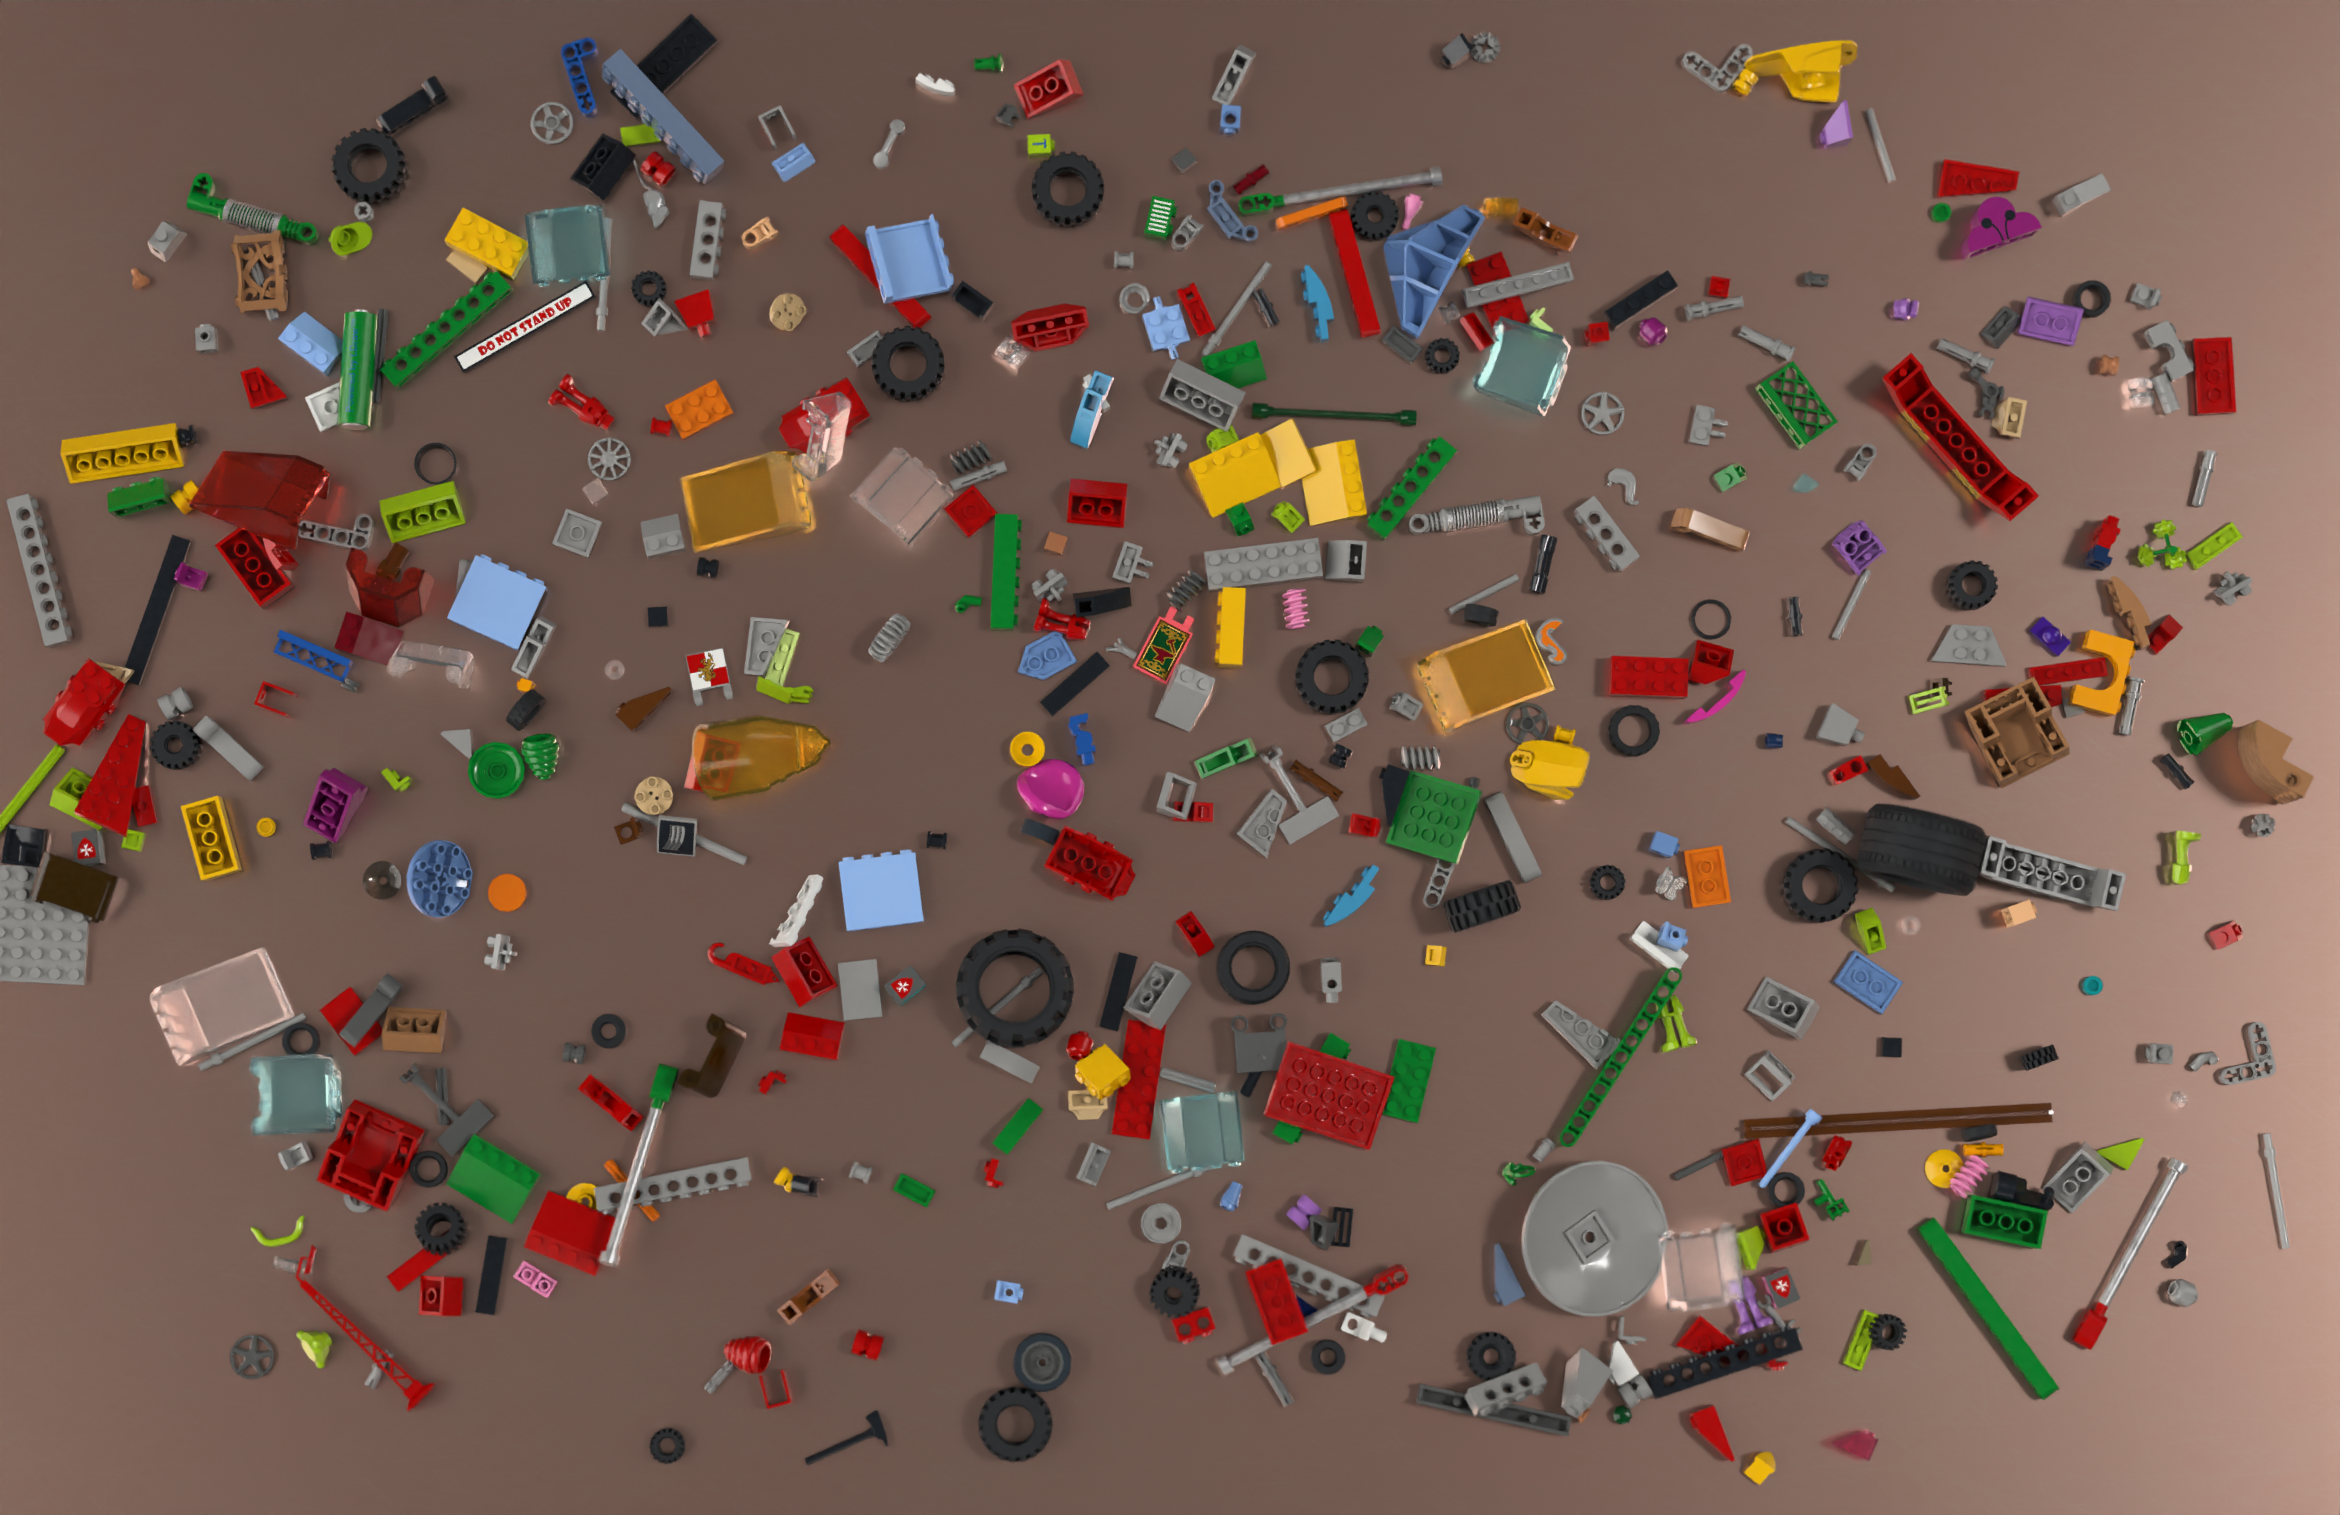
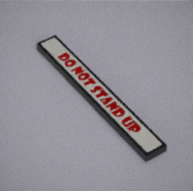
[454,281,596,373]

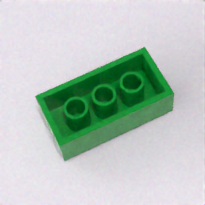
[1961,1195,2048,1249]

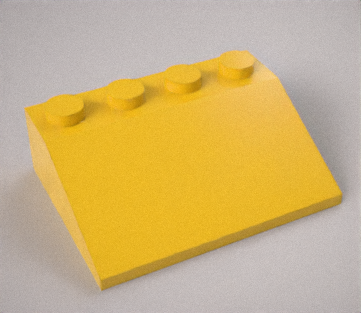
[1189,432,1282,518]
[1302,439,1367,526]

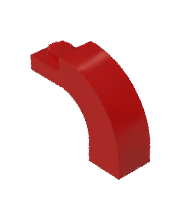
[578,1074,643,1132]

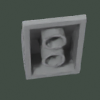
[1154,664,1216,732]
[1747,977,1820,1041]
[2043,1142,2114,1213]

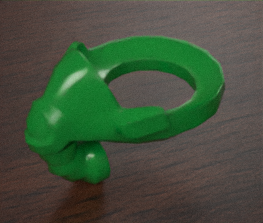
[1502,1162,1536,1186]

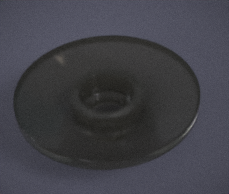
[363,861,402,900]

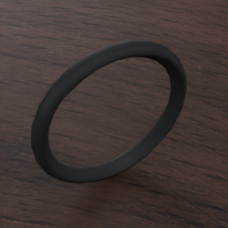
[1691,599,1731,639]

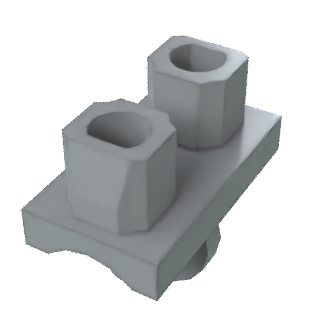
[1154,433,1188,468]
[1031,569,1068,604]
[2214,571,2253,605]
[484,934,517,970]

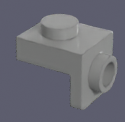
[278,1141,313,1170]

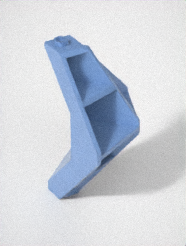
[1383,205,1485,339]

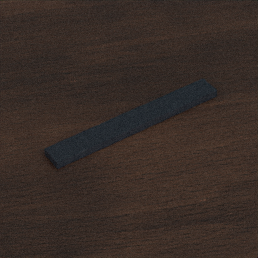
[125,535,191,686]

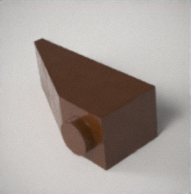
[615,687,673,733]

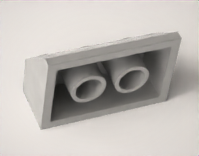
[1123,961,1192,1030]

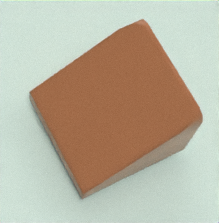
[1044,532,1068,556]

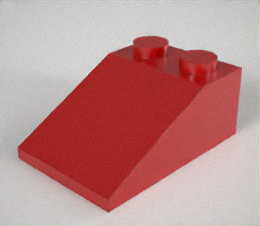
[1014,59,1084,119]

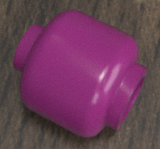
[1639,317,1668,346]

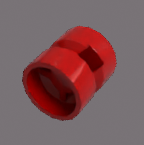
[640,151,676,187]
[851,1329,884,1361]

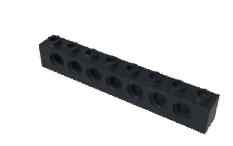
[1648,1325,1803,1399]

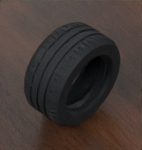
[1217,931,1290,1005]

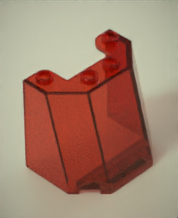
[345,547,435,628]

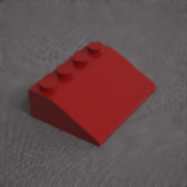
[524,1190,616,1276]

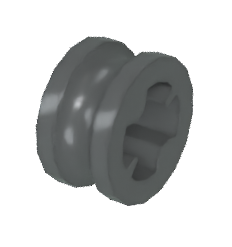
[341,677,360,693]

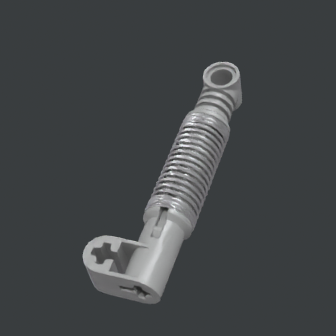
[1408,495,1545,535]

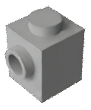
[195,324,219,354]

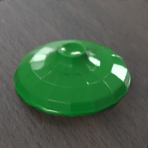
[468,742,525,799]

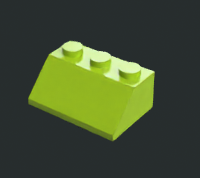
[49,767,103,831]

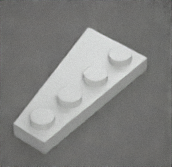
[769,874,824,947]

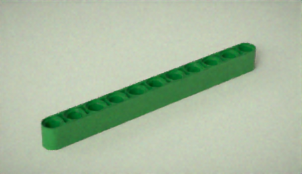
[1560,967,1682,1147]
[1918,1217,2059,1401]

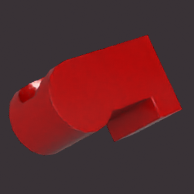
[1829,755,1869,785]

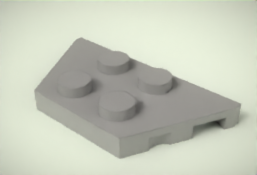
[1932,624,2006,667]

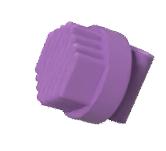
[1894,298,1919,320]

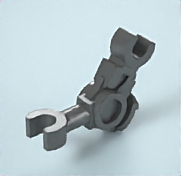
[1968,368,2004,420]

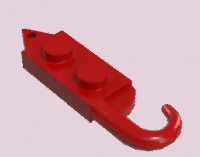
[708,942,779,986]

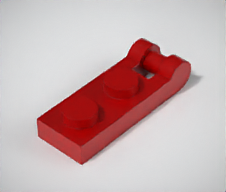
[1176,282,1216,338]

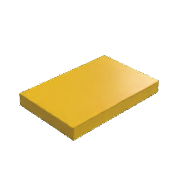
[1260,419,1317,487]

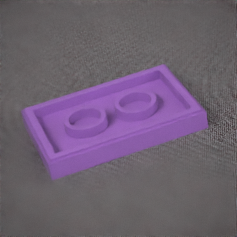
[2018,296,2084,346]

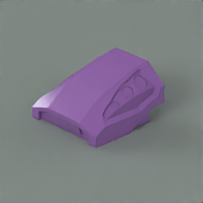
[1832,520,1887,576]

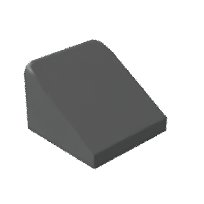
[1171,148,1198,174]

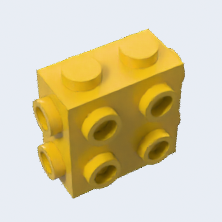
[1075,1044,1130,1101]

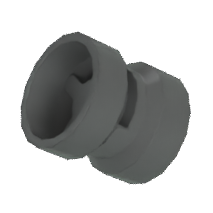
[563,1043,585,1064]

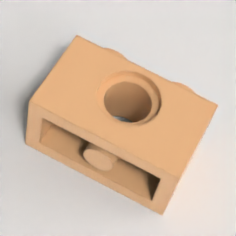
[2001,899,2037,928]

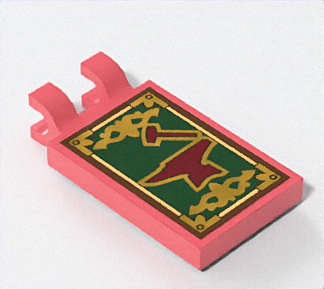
[1133,607,1194,685]

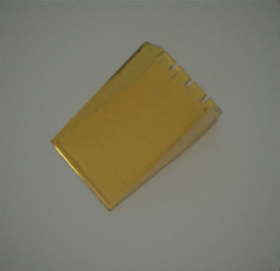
[680,450,812,553]
[1417,619,1556,733]

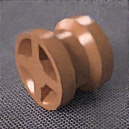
[2100,355,2119,376]

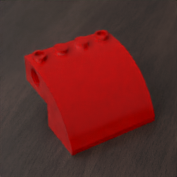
[316,1099,425,1212]

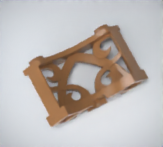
[231,230,288,314]

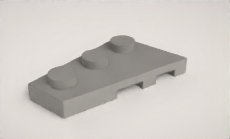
[1236,789,1287,858]

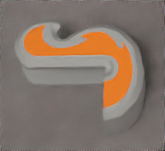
[1535,618,1567,666]

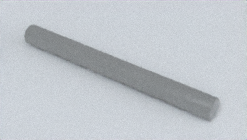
[1865,108,1896,182]
[1832,569,1871,640]
[1448,574,1519,615]

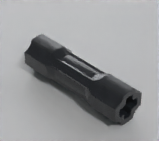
[1529,535,1557,594]

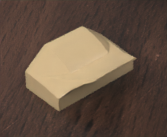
[1991,397,2027,439]
[1068,1090,1108,1120]

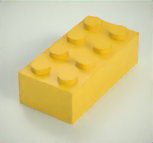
[445,208,532,281]
[1215,587,1246,669]
[181,795,243,882]

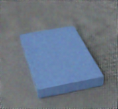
[1834,950,1903,1014]

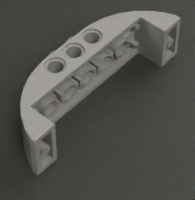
[1978,836,2126,911]

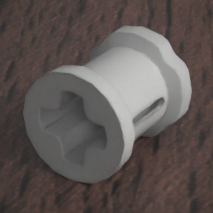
[354,202,374,222]
[1114,251,1134,269]
[849,1161,873,1184]

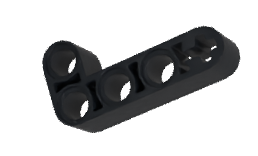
[376,76,449,136]

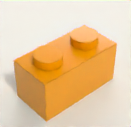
[517,678,535,693]

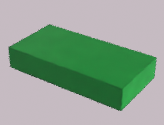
[893,1173,936,1208]

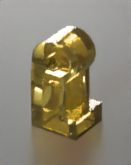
[1483,198,1519,219]

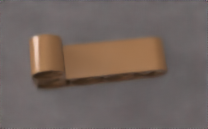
[1670,508,1750,551]

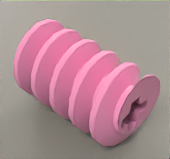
[1282,589,1309,630]
[1949,1155,1990,1199]

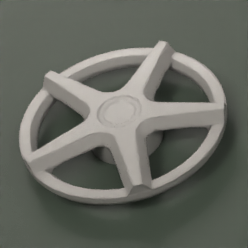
[531,102,574,144]
[1581,392,1624,435]

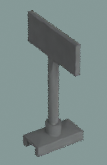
[399,1062,494,1157]

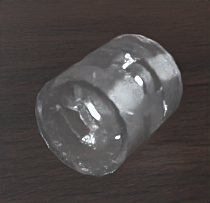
[994,335,1030,371]
[2127,377,2155,408]

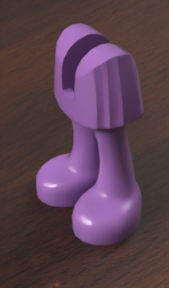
[1728,1276,1773,1335]

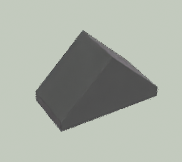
[1310,1214,1340,1251]

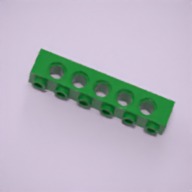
[1367,436,1457,541]

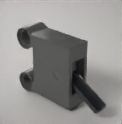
[1231,1013,1287,1097]

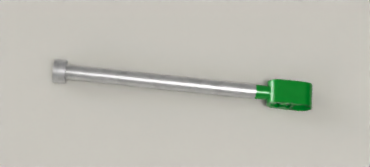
[1238,166,1442,217]
[599,1063,679,1267]

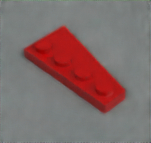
[1937,159,2020,197]

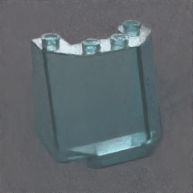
[524,204,611,287]
[1473,316,1570,417]
[249,1054,342,1135]
[1160,1091,1245,1173]

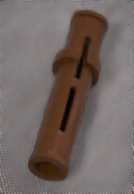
[1290,759,1343,802]

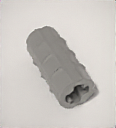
[2151,373,2181,415]
[1816,807,1856,845]

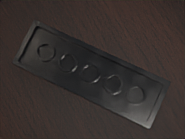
[610,13,718,120]

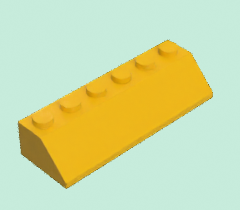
[60,423,184,484]

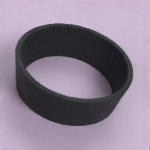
[414,443,456,484]

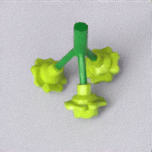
[2137,519,2187,569]

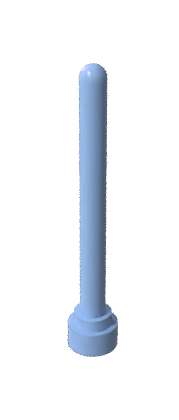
[1759,1108,1823,1188]

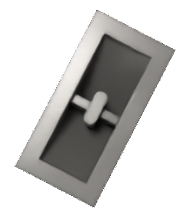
[441,729,474,759]

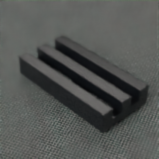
[1331,1207,1353,1247]

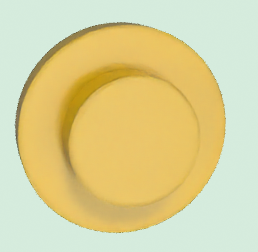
[256,818,276,837]

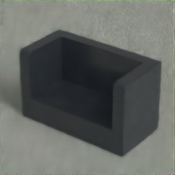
[951,280,994,321]

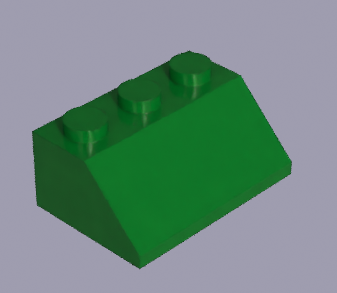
[1201,340,1267,389]
[107,477,172,518]

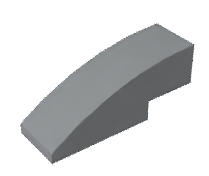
[511,616,557,679]
[980,1041,1040,1084]

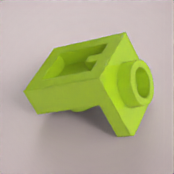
[1206,425,1239,453]
[1271,501,1305,533]
[381,768,412,792]

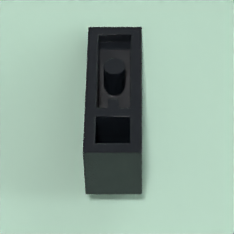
[1379,764,1410,827]

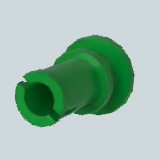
[974,53,1004,72]

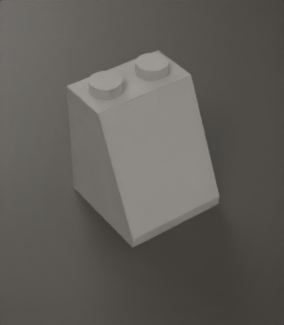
[1561,1348,1613,1418]

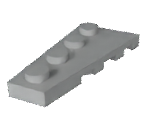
[1541,1000,1621,1069]

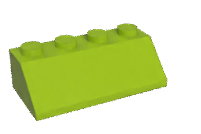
[379,481,466,543]

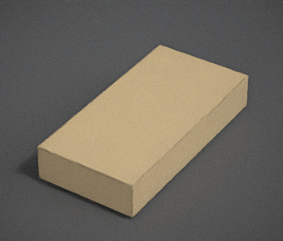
[446,249,488,284]

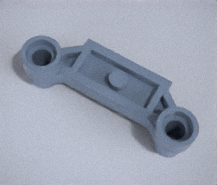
[1207,180,1258,242]

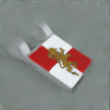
[686,648,733,706]

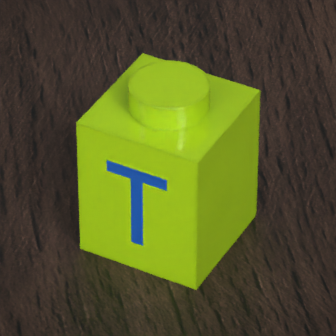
[1028,134,1055,158]

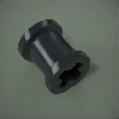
[926,831,947,850]
[310,841,333,860]

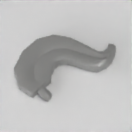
[1607,468,1639,505]

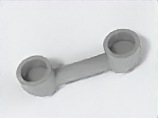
[873,119,905,169]

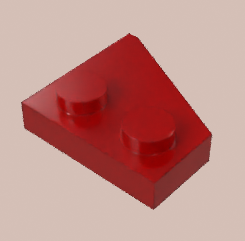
[240,367,287,409]

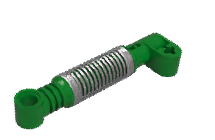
[186,173,319,245]

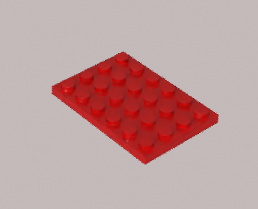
[1263,1041,1394,1150]

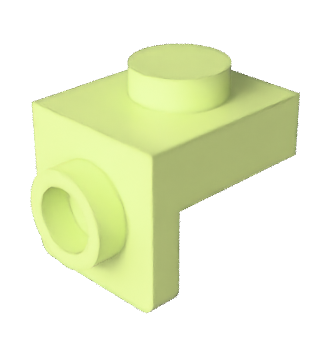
[1529,307,1553,339]

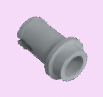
[1532,1138,1556,1163]

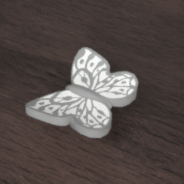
[1656,866,1688,900]

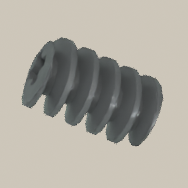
[950,440,993,477]
[1166,570,1208,612]

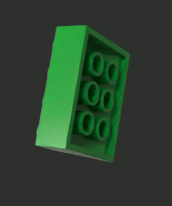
[446,1134,543,1224]

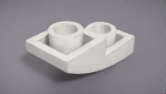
[916,73,956,96]

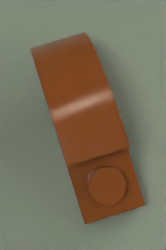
[1513,207,1578,253]
[777,1269,841,1325]

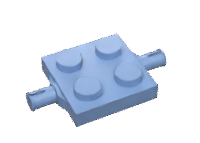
[1142,296,1190,360]

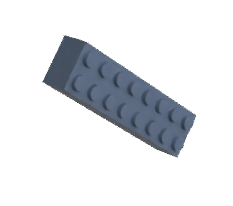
[602,49,725,185]

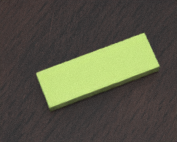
[765,629,800,687]

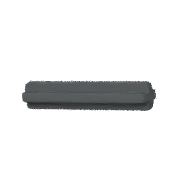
[435,1068,449,1125]

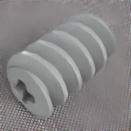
[1401,746,1440,770]

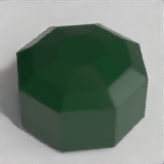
[1612,1405,1632,1425]

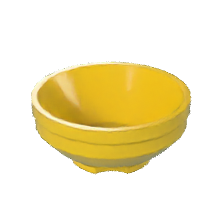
[1010,732,1045,767]

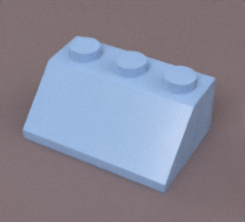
[278,312,343,376]

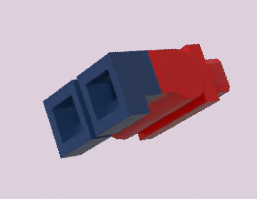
[2085,515,2121,571]

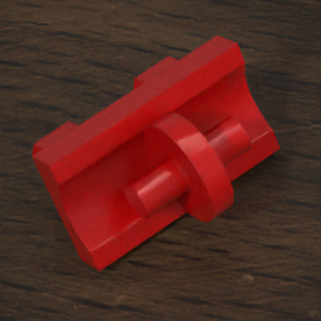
[1822,1135,1852,1171]

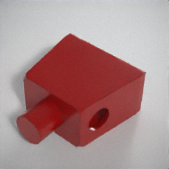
[674,289,715,338]

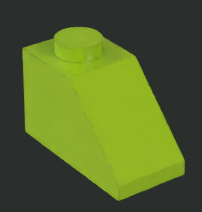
[1855,907,1886,955]

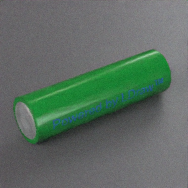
[337,309,378,430]

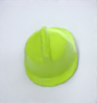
[328,222,372,256]

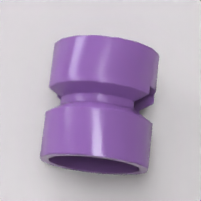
[1286,1194,1322,1230]

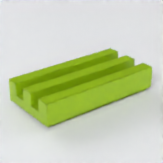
[1909,686,1950,714]

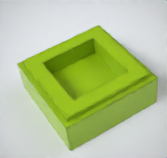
[121,829,146,852]

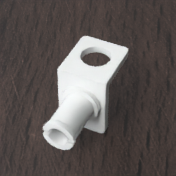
[1341,1312,1387,1343]

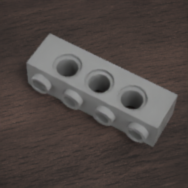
[689,200,726,281]
[1574,496,1640,572]
[1465,1363,1547,1417]

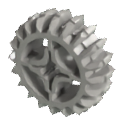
[868,613,911,662]

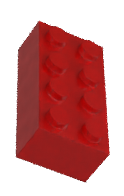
[215,523,295,609]
[1609,656,1689,699]

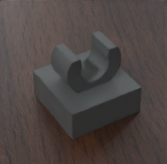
[994,103,1020,127]

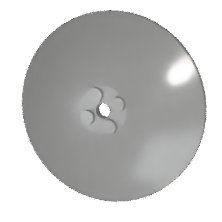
[1522,1161,1668,1317]

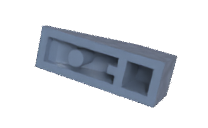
[1494,1243,1525,1306]

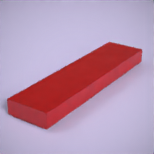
[2029,657,2108,686]
[387,1229,459,1292]

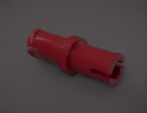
[1232,164,1270,196]

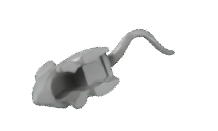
[633,159,669,228]

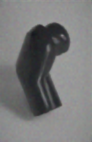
[2166,1241,2187,1269]

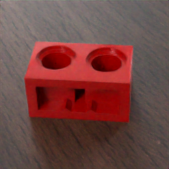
[1171,1306,1216,1344]

